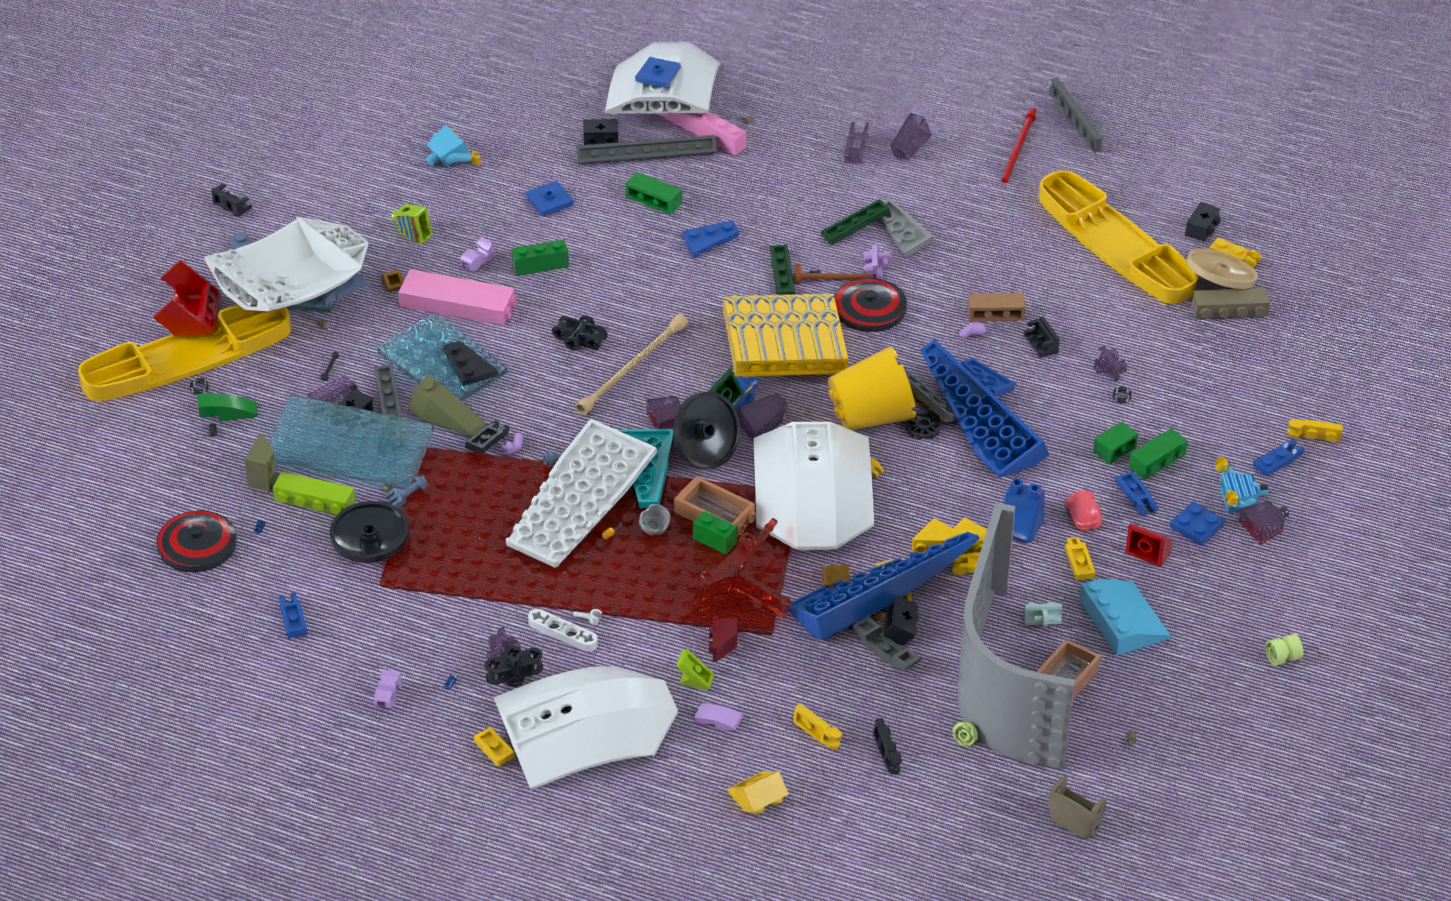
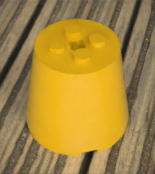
[828,346,916,431]

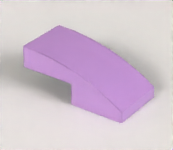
[694,703,743,731]

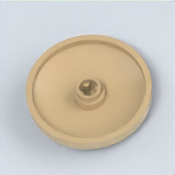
[1186,249,1258,289]

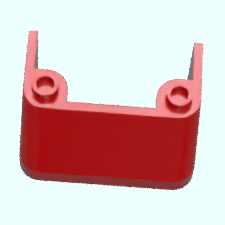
[153,259,221,337]

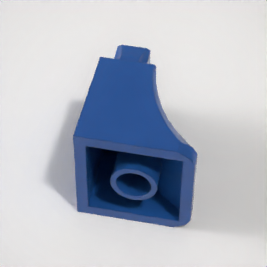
[1003,477,1045,544]

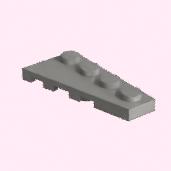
[881,198,934,258]

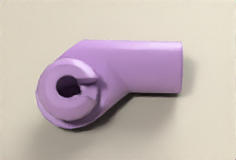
[959,322,986,340]

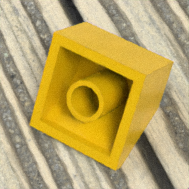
[727,771,789,814]

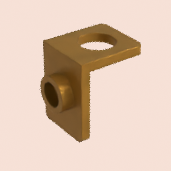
[822,564,849,586]

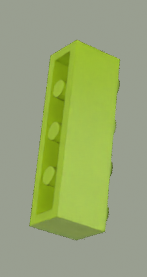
[273,471,356,515]

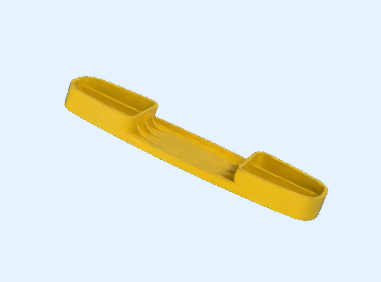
[1039,170,1198,304]
[78,305,291,401]

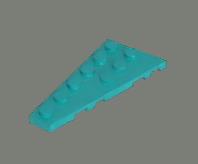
[618,429,674,508]

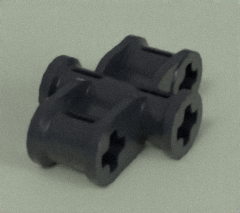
[552,315,608,351]
[485,646,543,687]

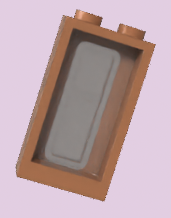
[674,476,756,536]
[1037,639,1102,700]

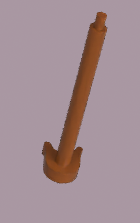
[794,263,873,283]

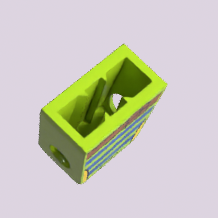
[391,204,433,244]

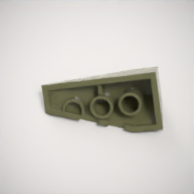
[408,374,488,437]

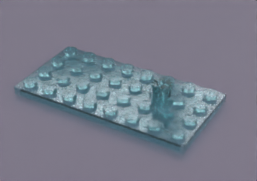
[270,394,434,491]

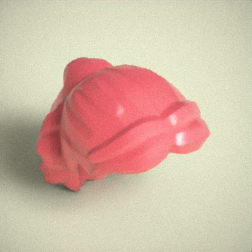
[1064,489,1102,532]

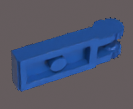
[1253,439,1305,477]
[1115,471,1158,517]
[279,592,308,639]

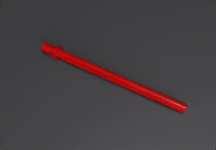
[1001,107,1037,183]

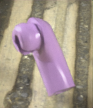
[502,433,523,455]

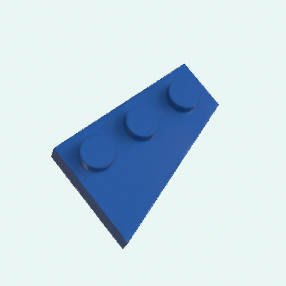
[682,220,739,259]
[961,358,1016,397]

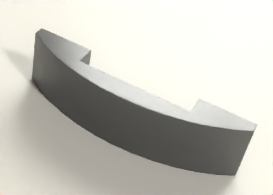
[852,616,921,670]

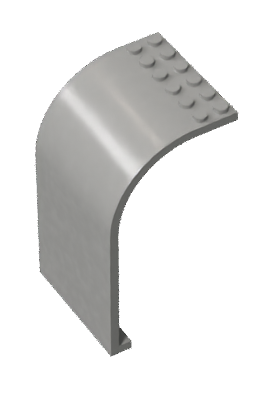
[957,502,1075,770]

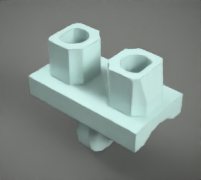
[1025,602,1062,627]

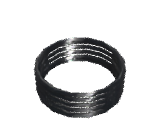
[190,378,209,394]
[1113,386,1132,403]

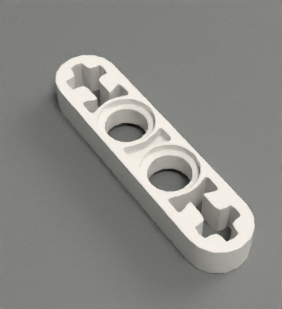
[528,609,598,652]

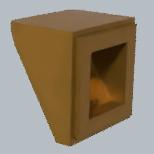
[381,269,404,291]

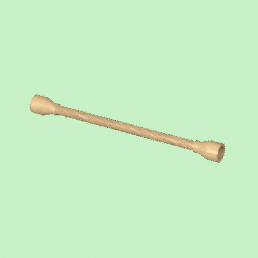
[575,314,688,416]

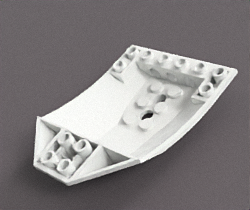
[605,42,721,114]
[204,216,369,311]
[754,422,874,551]
[494,667,678,790]

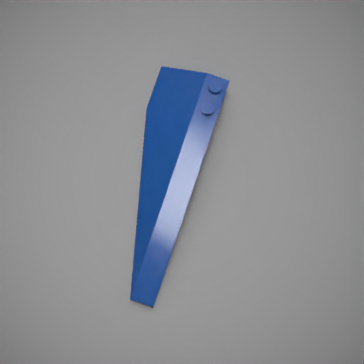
[920,339,1049,477]
[785,532,979,640]

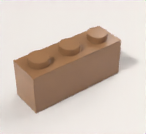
[968,293,1025,322]

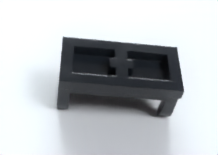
[211,183,252,217]
[1024,316,1060,358]

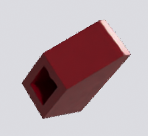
[709,618,738,662]

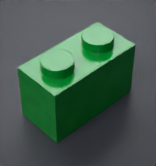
[1093,422,1138,464]
[693,511,737,554]

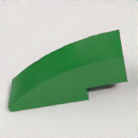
[197,393,258,421]

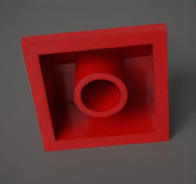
[1125,523,1173,567]

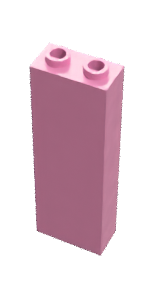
[398,269,517,325]

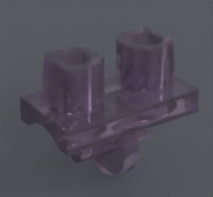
[1093,346,1127,382]
[486,627,520,660]

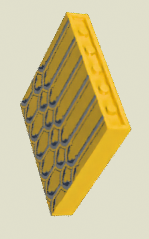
[723,294,848,376]

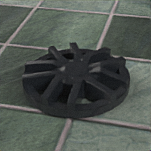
[906,412,941,440]

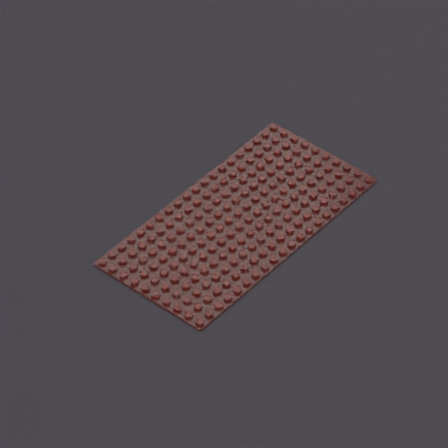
[380,447,791,635]

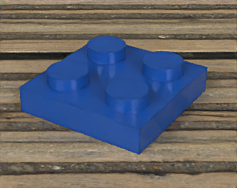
[1170,501,1225,546]

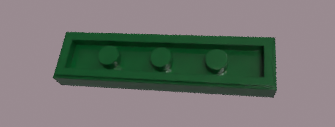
[821,199,890,246]
[770,245,795,295]

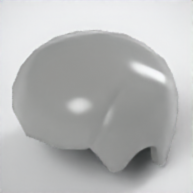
[639,504,670,535]

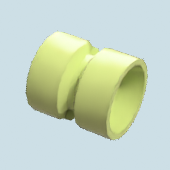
[1266,634,1303,666]

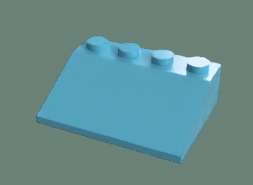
[1079,579,1171,656]

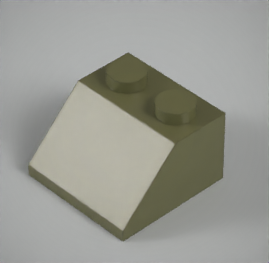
[244,434,278,492]

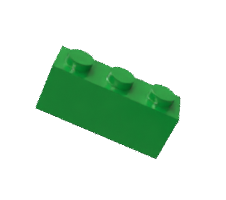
[626,172,682,215]
[511,239,569,276]
[1129,428,1188,480]

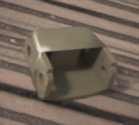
[1048,776,1107,839]

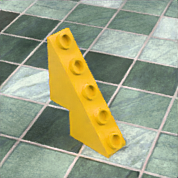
[911,517,987,554]

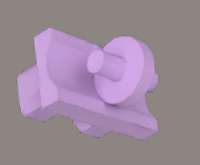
[864,244,893,279]

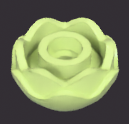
[952,721,978,746]

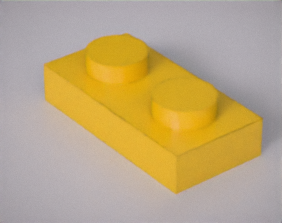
[474,727,515,767]

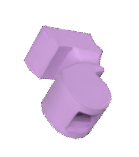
[460,236,496,272]
[374,669,402,709]

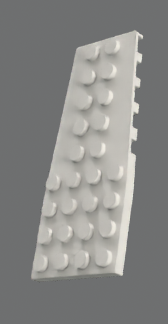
[506,419,657,568]

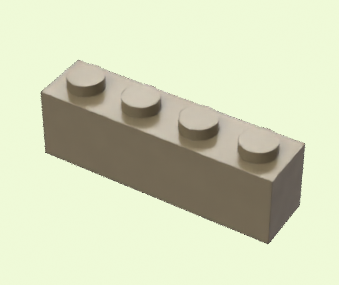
[1192,288,1270,319]

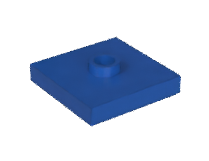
[635,57,681,88]
[525,181,574,217]

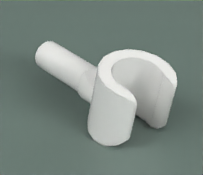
[573,609,602,625]

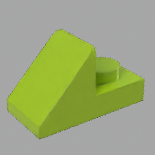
[676,649,715,690]

